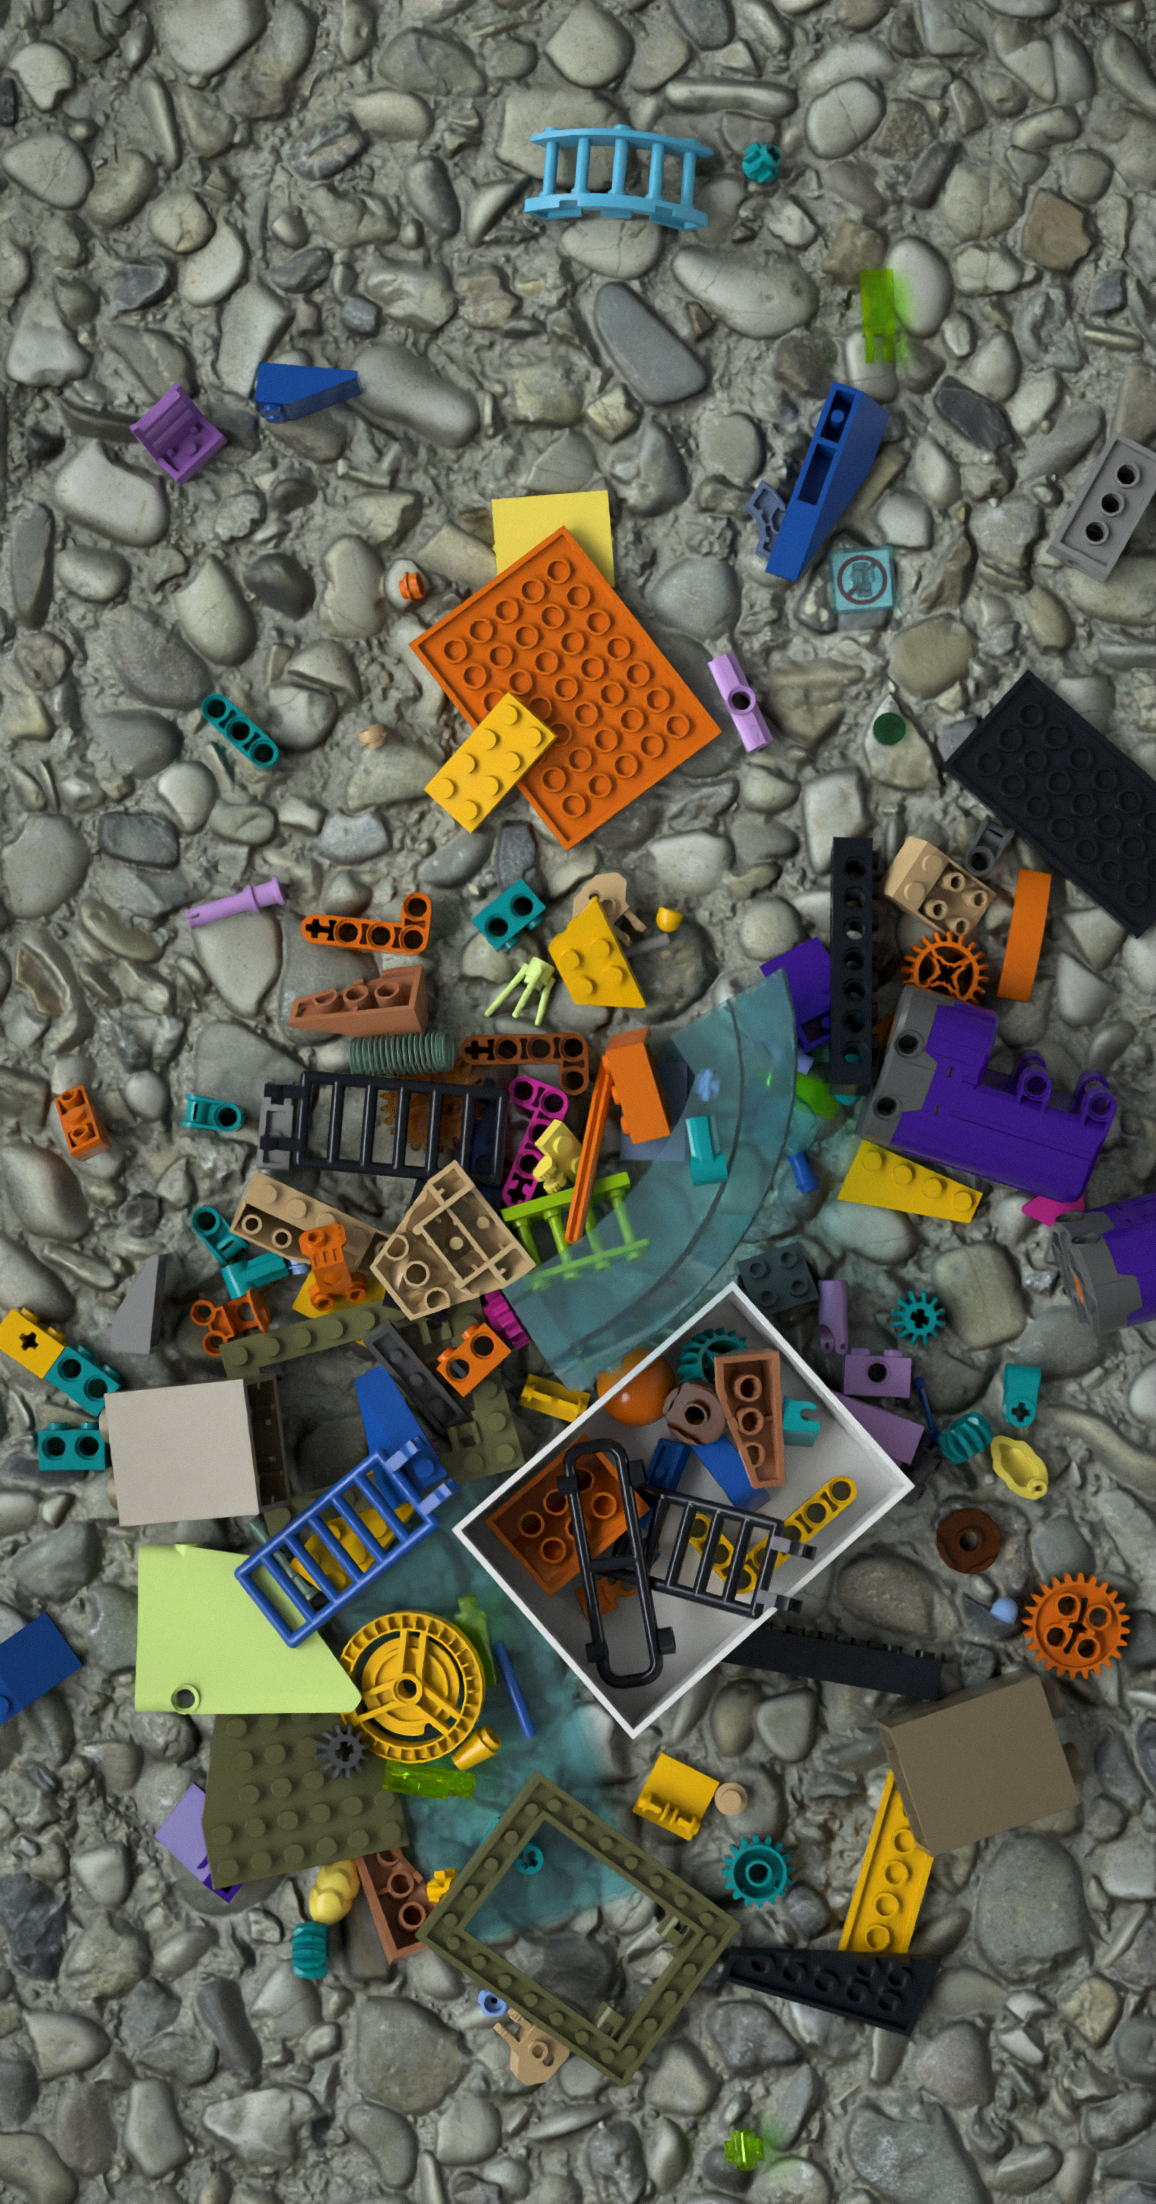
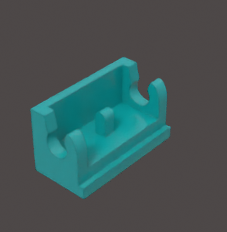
[782,1396,820,1447]

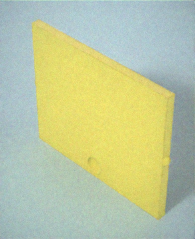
[491,490,615,588]

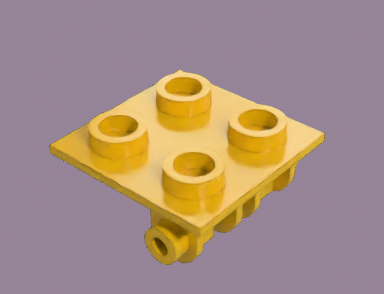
[632,1752,720,1841]

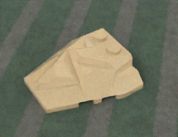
[370,1160,537,1321]

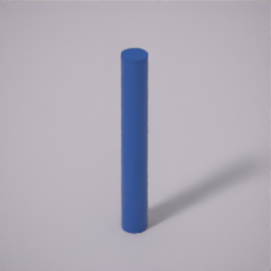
[491,1640,537,1739]

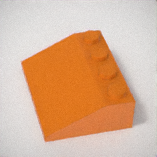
[484,1433,651,1598]

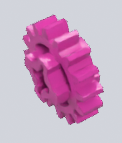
[482,1289,531,1350]

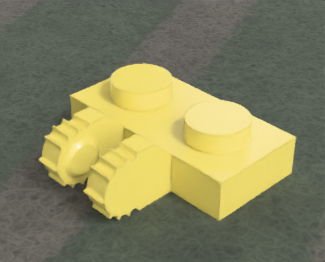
[532,1119,582,1195]

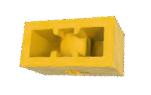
[0,1307,69,1379]

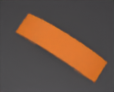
[996,869,1051,1003]

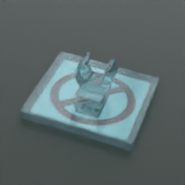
[827,544,898,615]

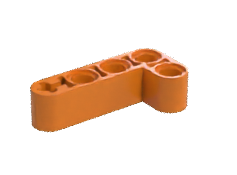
[301,892,433,957]

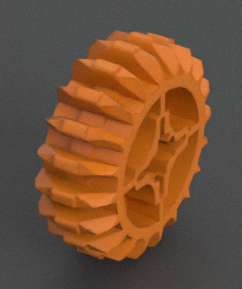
[900,931,989,1005]

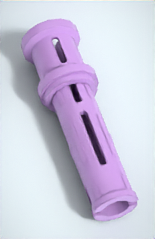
[185,876,286,929]

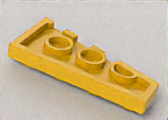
[836,1140,983,1223]

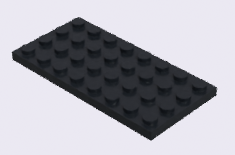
[940,669,1156,940]

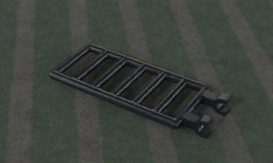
[259,1070,510,1187]
[593,1484,817,1620]

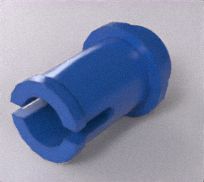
[787,1150,821,1194]

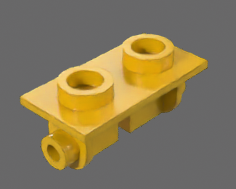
[518,1374,591,1422]

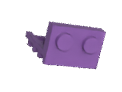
[129,381,227,486]

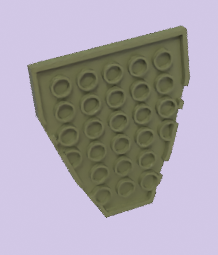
[201,1713,409,1890]

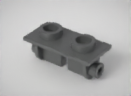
[900,1437,944,1507]

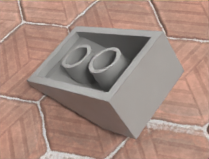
[105,1253,168,1355]

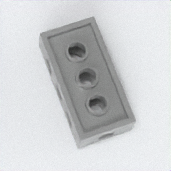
[1045,430,1156,584]

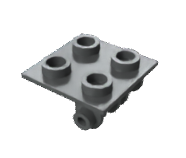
[736,1241,820,1317]

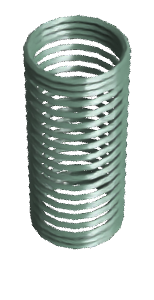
[349,1030,455,1077]

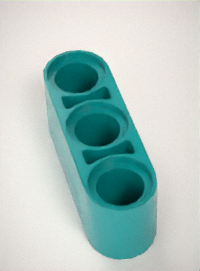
[201,693,281,772]

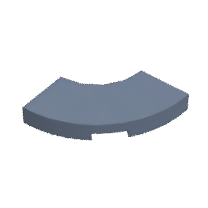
[744,480,787,562]

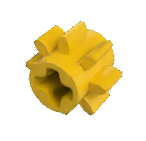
[427,1868,458,1903]

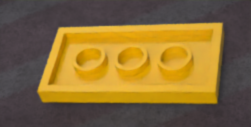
[424,692,558,834]
[288,1469,416,1593]

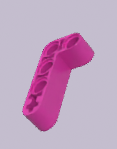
[502,1076,569,1207]

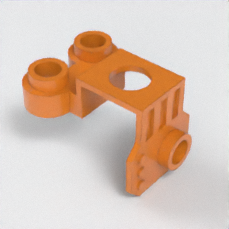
[298,1223,368,1311]
[190,1288,272,1356]

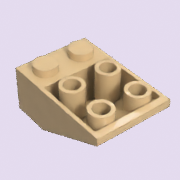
[878,836,996,946]

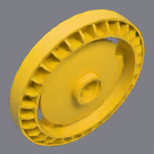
[339,1609,486,1763]

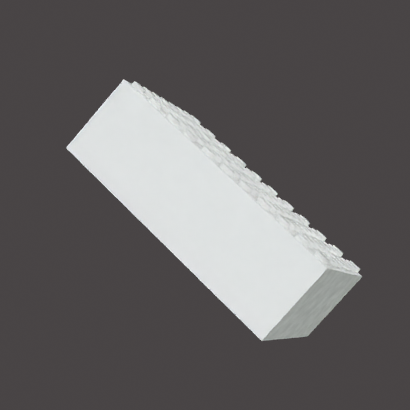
[451,1281,915,1739]

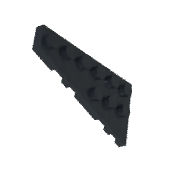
[720,1946,941,2037]

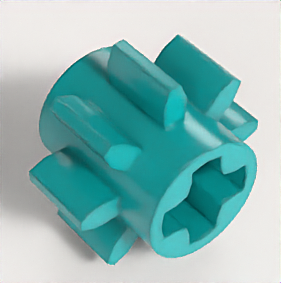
[742,141,782,183]

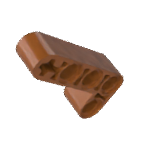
[460,1033,589,1096]

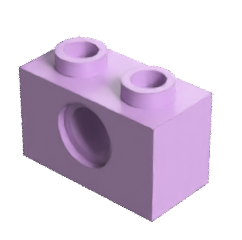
[841,1348,911,1398]

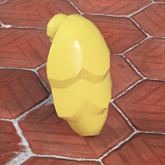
[990,1435,1049,1499]
[309,1858,361,1926]

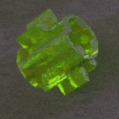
[724,2129,765,2172]

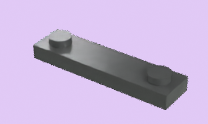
[362,1319,469,1437]

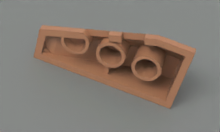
[288,965,429,1041]
[714,1347,786,1489]
[354,1848,438,1965]

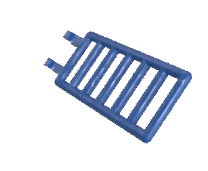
[234,1435,461,1648]

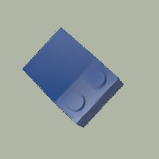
[255,362,362,424]
[0,1611,84,1726]

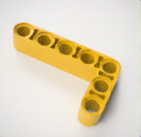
[689,1476,857,1595]

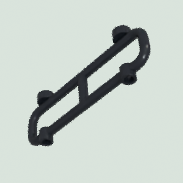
[557,1438,676,1689]

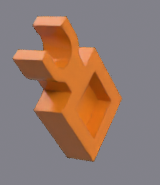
[574,1577,637,1621]

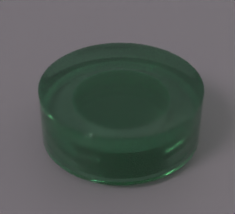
[872,712,906,746]

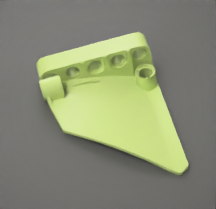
[135,1541,362,1715]

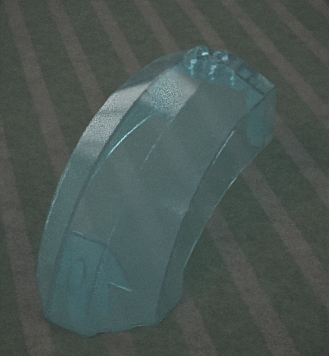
[502,967,799,1393]

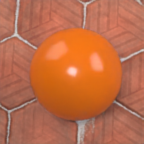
[597,1347,676,1427]

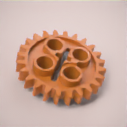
[1021,1571,1130,1680]

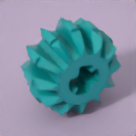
[890,1290,946,1346]
[936,1412,995,1464]
[292,1921,331,1979]

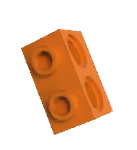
[436,1322,512,1398]

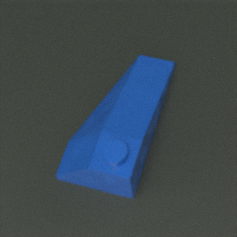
[354,1364,450,1511]

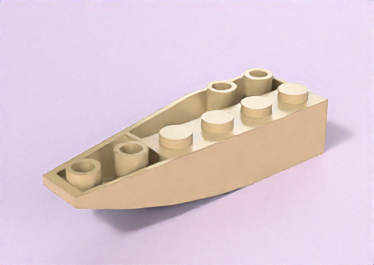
[229,1169,391,1278]

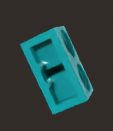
[471,878,547,952]
[44,1344,125,1417]
[39,1421,110,1470]

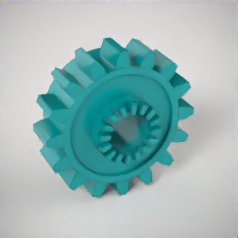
[721,1832,794,1908]

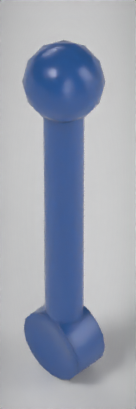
[912,1377,940,1443]

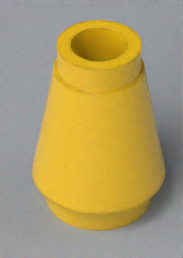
[452,1725,502,1772]

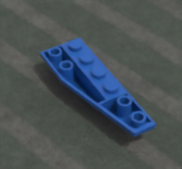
[765,381,890,583]

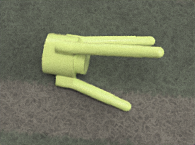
[484,957,556,1026]

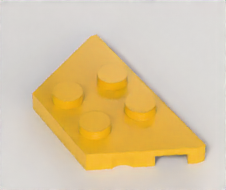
[548,896,647,1008]

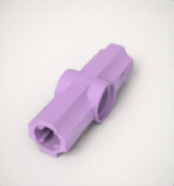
[707,652,774,753]

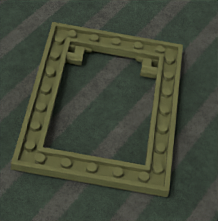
[219,1297,526,1537]
[415,1770,742,2089]

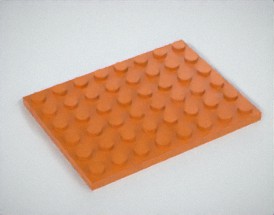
[408,525,722,852]

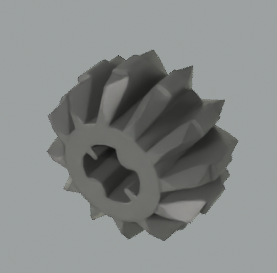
[314,1723,370,1780]

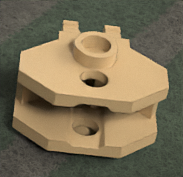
[572,872,647,948]
[493,2007,570,2086]

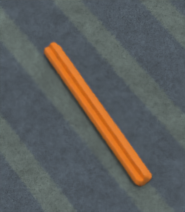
[564,1059,614,1245]

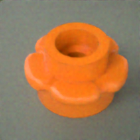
[399,571,425,603]

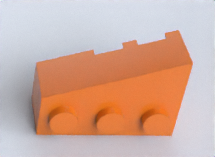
[602,1026,673,1145]

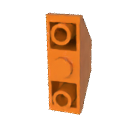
[54,1084,112,1162]

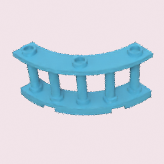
[524,125,714,232]

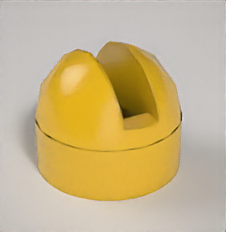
[656,906,684,932]

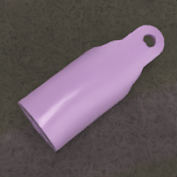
[818,1280,848,1355]

